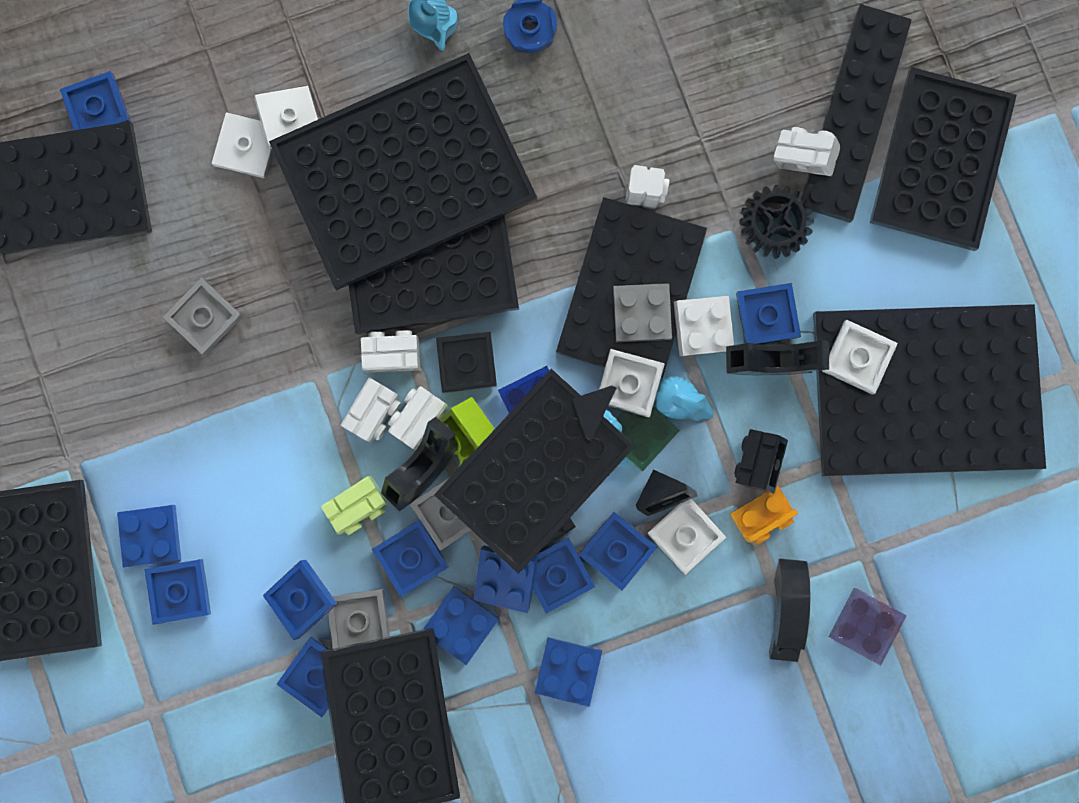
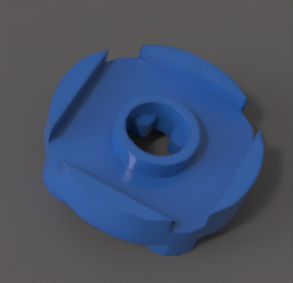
[503,0,557,53]

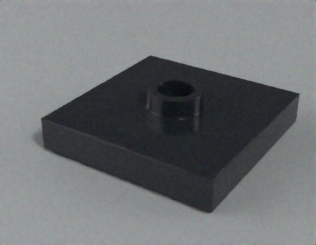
[436,331,497,393]

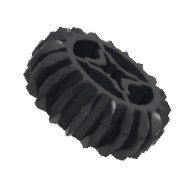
[739,184,814,259]

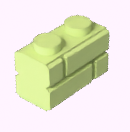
[321,476,389,536]

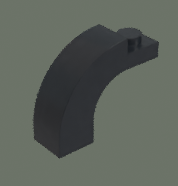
[726,340,829,376]
[381,417,457,511]
[769,559,810,662]

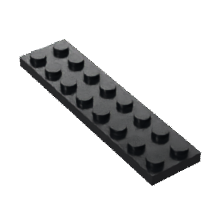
[801,4,912,223]

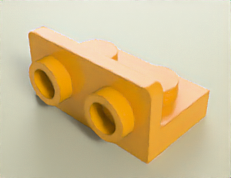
[729,485,798,545]

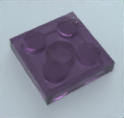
[828,588,907,666]

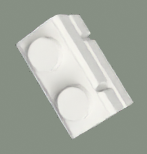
[774,127,840,176]
[625,165,669,210]
[361,330,420,373]
[340,378,401,443]
[388,386,449,451]

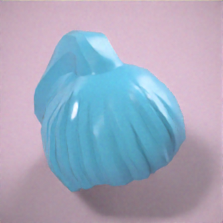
[408,0,458,51]
[654,376,713,421]

